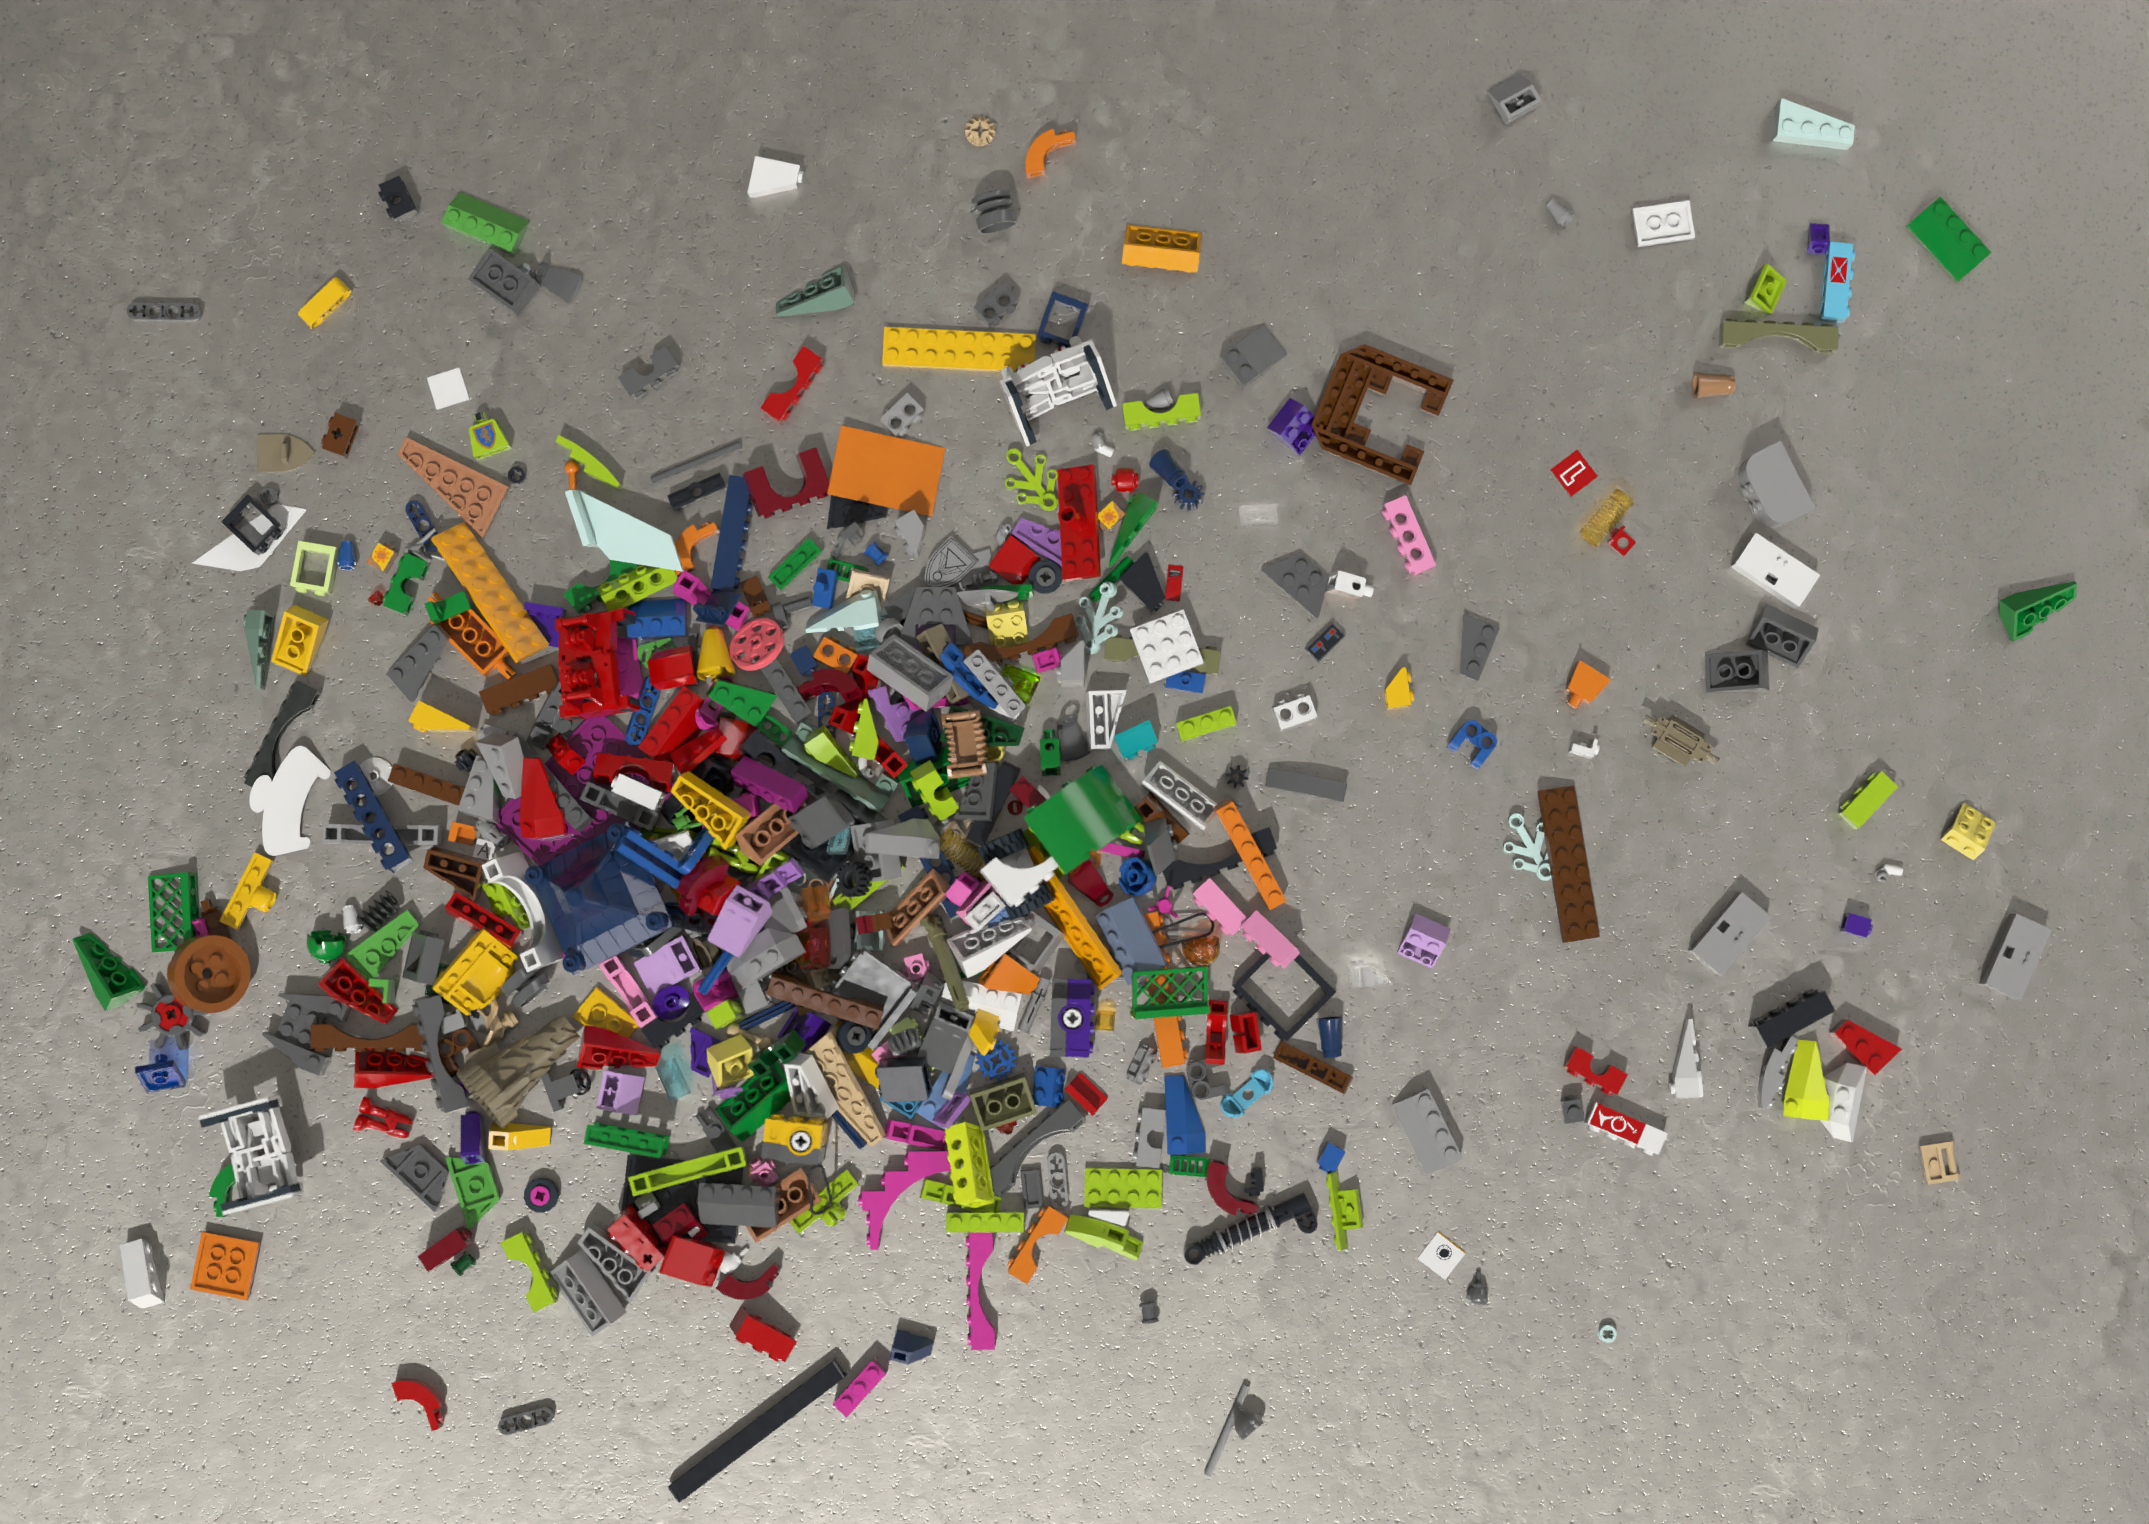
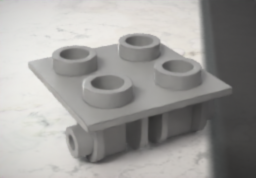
[959,549,999,591]

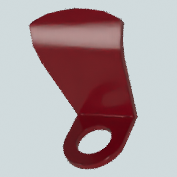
[1068,861,1113,907]

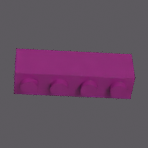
[731,756,808,813]

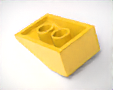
[271,605,329,676]
[408,700,477,733]

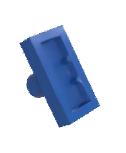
[812,568,838,609]

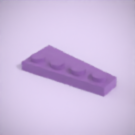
[1011,518,1062,568]

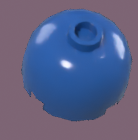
[1119,857,1157,896]

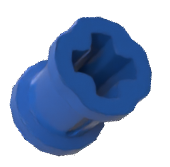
[864,541,889,566]

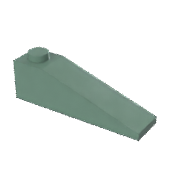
[776,264,855,317]
[243,610,275,690]

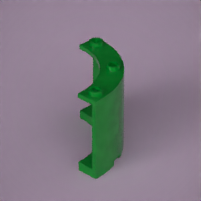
[1024,764,1144,874]

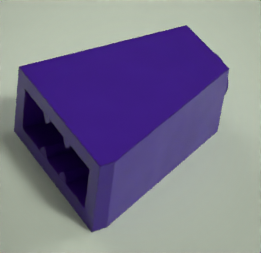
[460,1111,486,1165]

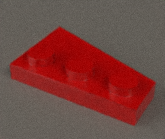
[669,726,727,774]

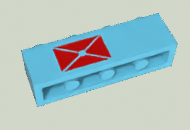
[1819,241,1855,323]

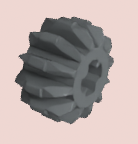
[887,1028,922,1056]

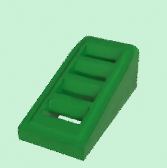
[827,558,869,583]
[1168,1154,1209,1177]

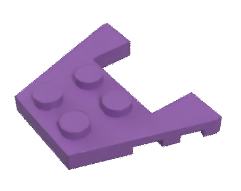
[868,686,925,742]

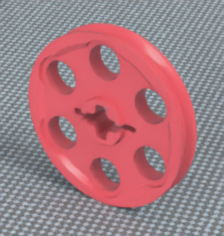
[729,618,784,671]

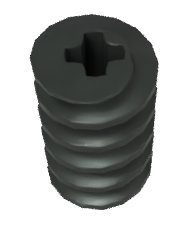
[357,890,401,932]

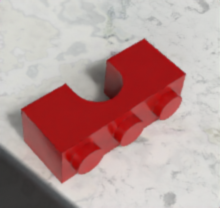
[1563,1046,1628,1096]

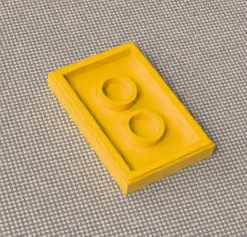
[572,987,639,1038]

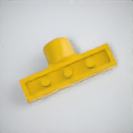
[220,852,276,930]

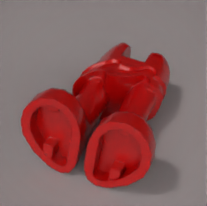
[353,1096,413,1138]

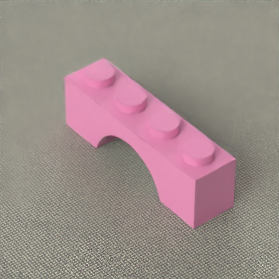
[599,955,659,1028]

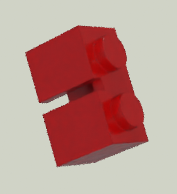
[1229,1011,1262,1054]

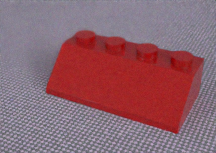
[638,686,716,767]

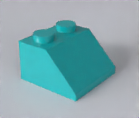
[1114,720,1158,761]

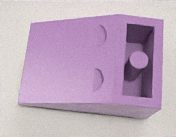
[707,885,773,958]
[634,936,703,997]

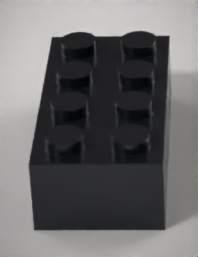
[1748,989,1836,1048]

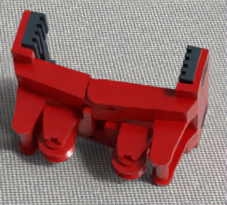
[555,608,640,721]

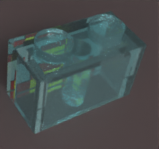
[655,1058,691,1102]

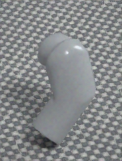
[995,523,1012,548]

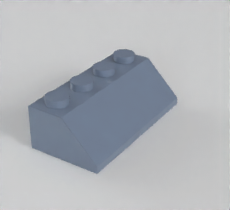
[1095,897,1168,985]

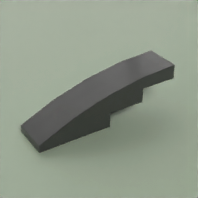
[1265,768,1347,802]

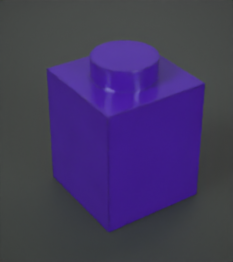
[1840,913,1873,938]

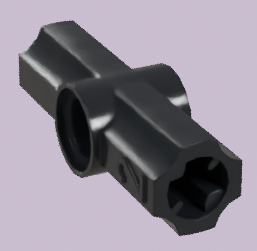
[667,472,727,511]

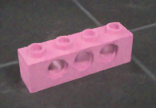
[1382,495,1436,576]

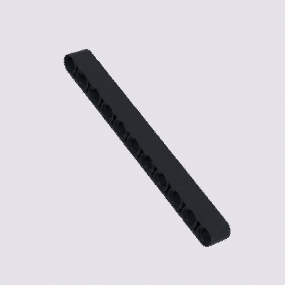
[667,1358,848,1503]

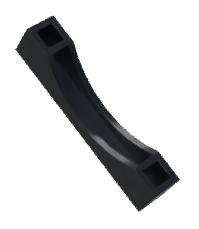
[1163,827,1278,890]

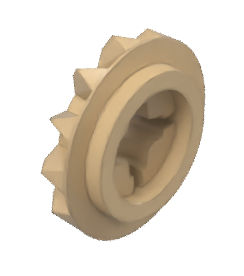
[965,116,995,147]

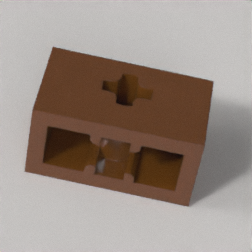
[321,413,361,459]

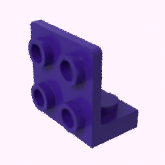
[524,602,567,648]

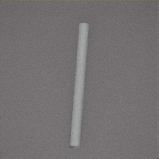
[1204,1384,1250,1477]

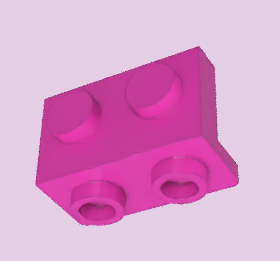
[694,969,739,1012]

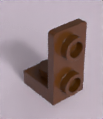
[740,576,772,618]

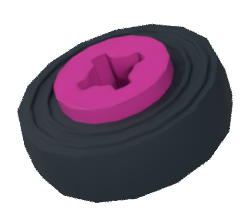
[524,1178,559,1213]

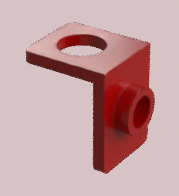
[1607,525,1636,556]

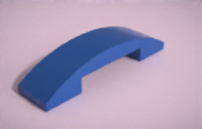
[940,642,999,709]

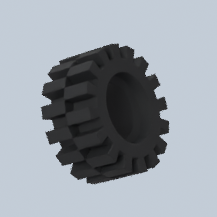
[836,862,873,897]

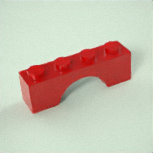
[760,346,824,424]
[828,653,879,735]
[593,753,675,792]

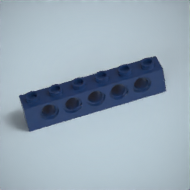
[334,761,413,873]
[898,805,960,919]

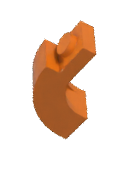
[1025,129,1076,179]
[675,522,720,577]

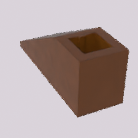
[1135,792,1190,845]

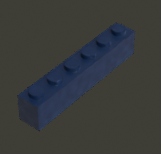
[710,475,753,593]

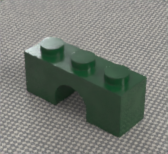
[747,1029,806,1079]

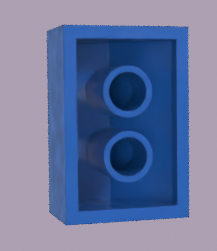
[627,599,688,639]

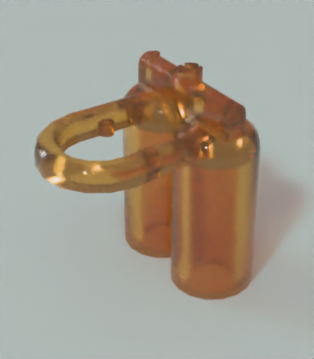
[801,885,831,922]

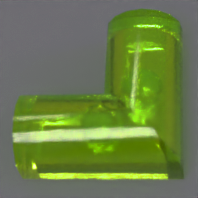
[1002,664,1041,705]

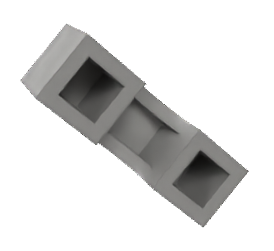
[1132,1107,1166,1168]

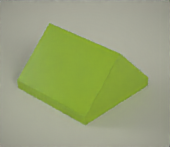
[1745,263,1787,315]

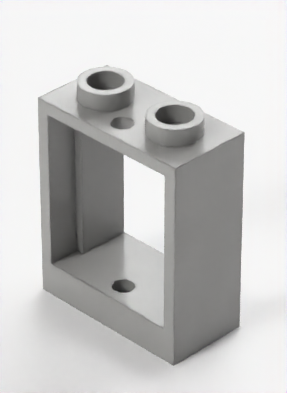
[1007,911,1065,973]

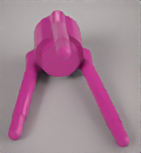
[1148,885,1179,918]

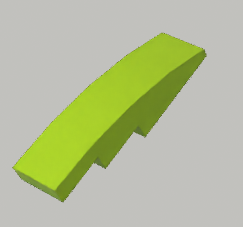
[555,435,622,490]
[920,1178,1002,1212]

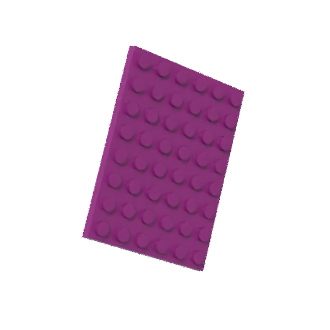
[494,716,675,866]

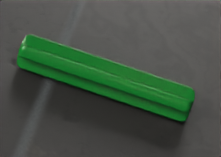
[1089,556,1134,602]

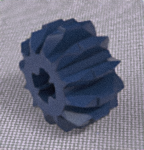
[1172,478,1205,512]

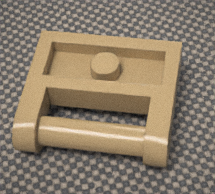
[1919,1140,1961,1185]

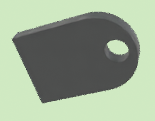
[817,908,851,969]

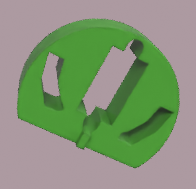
[638,638,676,669]

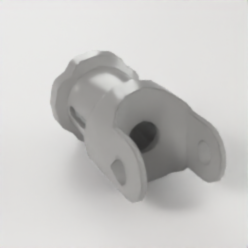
[475,820,509,850]

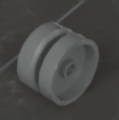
[500,967,550,1009]

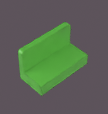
[369,978,397,1003]

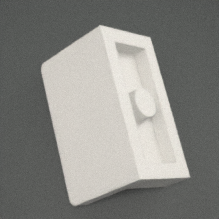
[964,892,1005,934]

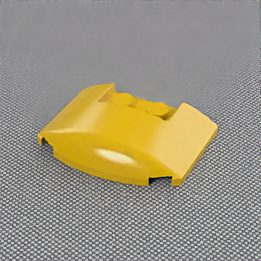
[432,929,518,1015]

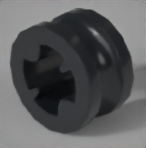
[508,466,526,484]

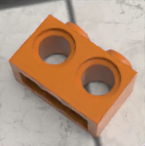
[813,636,857,674]

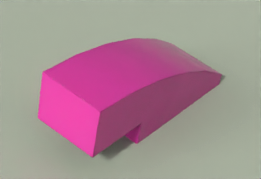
[884,1119,946,1151]

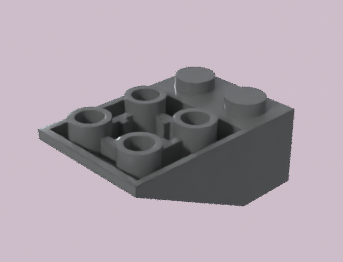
[916,1001,975,1074]

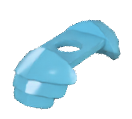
[1220,1068,1274,1118]

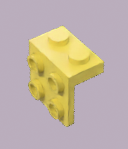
[985,600,1029,647]
[1941,803,1996,860]

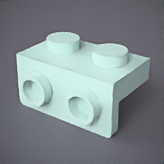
[854,911,885,950]

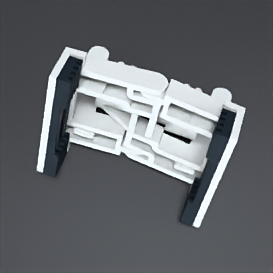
[1000,336,1117,446]
[198,1095,304,1215]

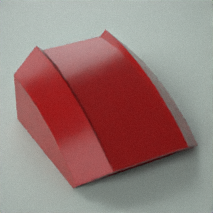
[647,645,699,691]

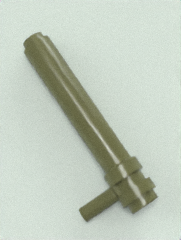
[920,914,970,1012]

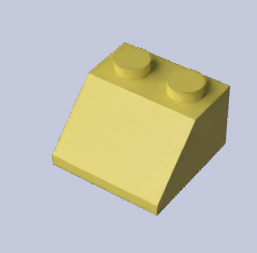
[707,1034,754,1090]

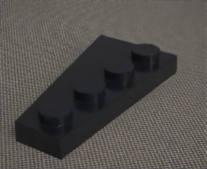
[665,902,718,935]

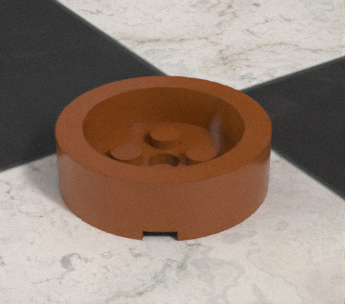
[167,934,251,1013]

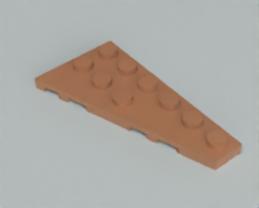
[398,437,509,539]

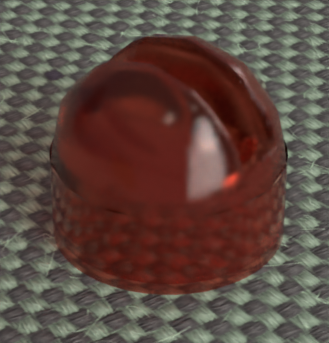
[367,590,384,606]
[1008,800,1023,816]

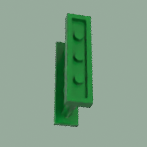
[583,1122,670,1158]

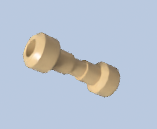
[726,1022,773,1050]

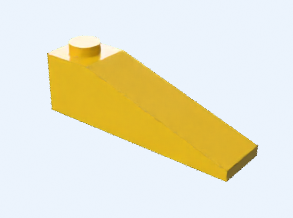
[831,1020,880,1089]

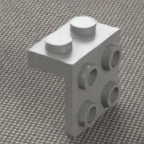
[763,887,807,934]

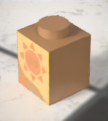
[1098,501,1125,532]
[367,542,399,574]

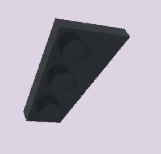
[827,495,888,530]

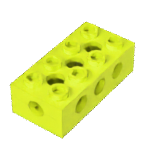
[945,1122,995,1208]

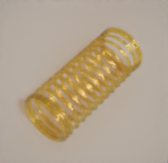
[1579,489,1635,547]
[940,829,986,882]

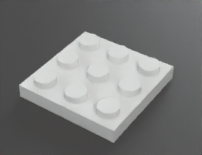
[1130,609,1204,684]

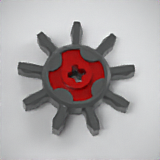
[137,983,210,1050]

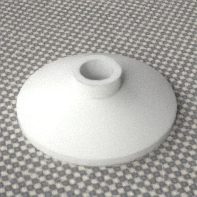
[357,757,393,796]

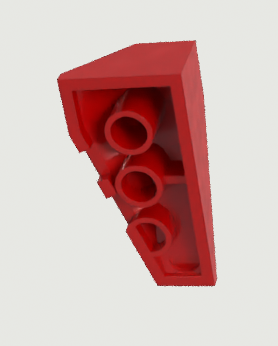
[318,957,398,1024]
[577,1025,661,1070]

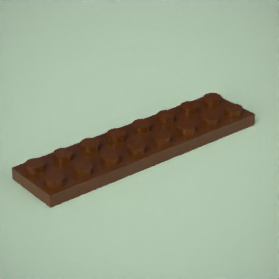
[1537,785,1600,943]

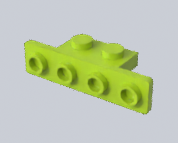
[482,856,530,930]
[1326,1171,1364,1251]

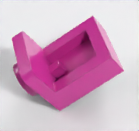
[1031,647,1063,673]

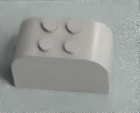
[1738,441,1816,528]

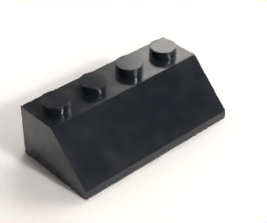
[660,754,734,833]

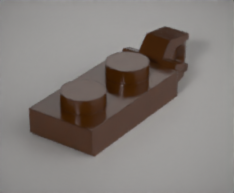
[201,899,234,941]

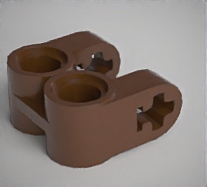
[437,1029,480,1077]

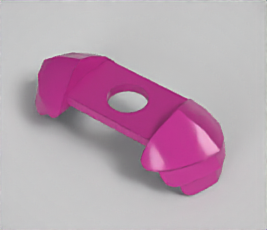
[695,676,734,730]

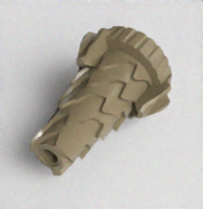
[457,1015,580,1128]

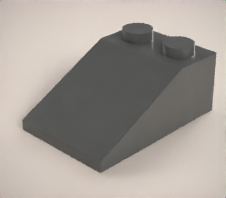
[1219,325,1287,390]
[1705,650,1769,693]
[788,796,847,849]

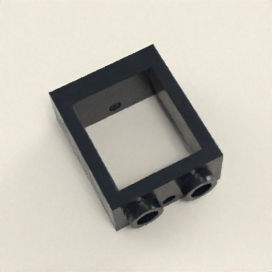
[221,494,285,555]

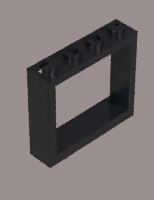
[1232,953,1336,1041]

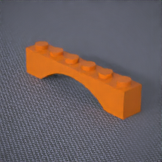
[1213,798,1287,910]

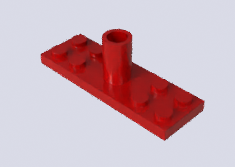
[1057,464,1101,582]

